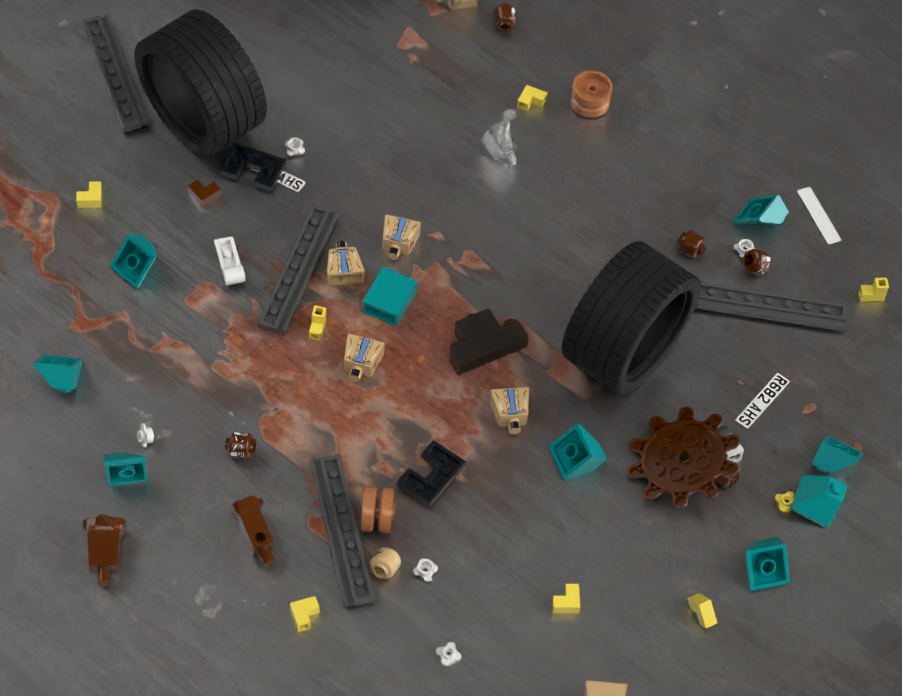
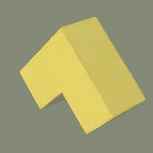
[517,85,547,112]
[76,181,102,208]
[859,278,889,302]
[309,305,326,341]
[552,584,580,614]
[687,593,717,628]
[290,596,319,632]

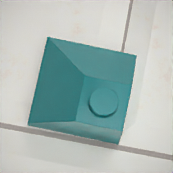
[732,195,789,226]
[110,234,157,289]
[34,354,82,393]
[548,423,607,480]
[812,436,864,473]
[104,452,149,486]
[790,475,848,528]
[745,537,790,591]

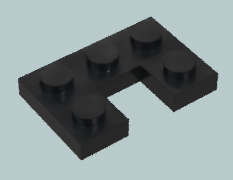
[219,142,286,192]
[397,440,466,508]

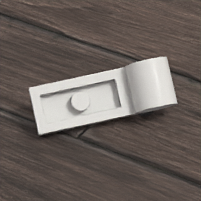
[214,236,246,286]

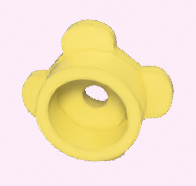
[775,491,794,512]

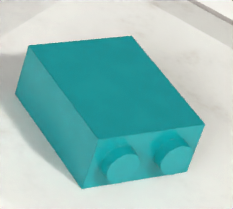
[362,267,418,327]

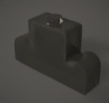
[449,309,529,375]

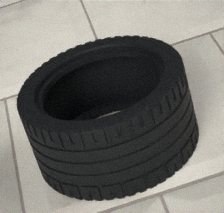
[134,9,267,157]
[561,241,701,396]

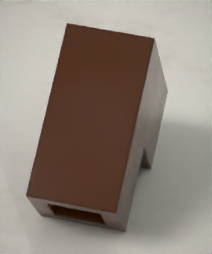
[188,180,221,208]

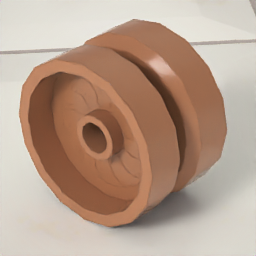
[570,71,613,118]
[361,485,395,534]

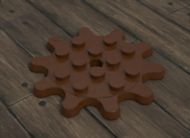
[627,407,740,509]

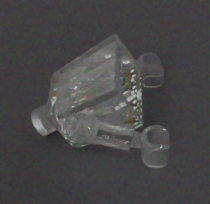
[480,109,519,168]

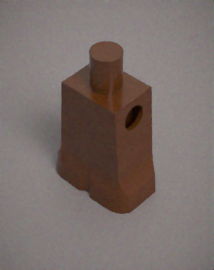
[231,496,275,567]
[83,514,126,587]

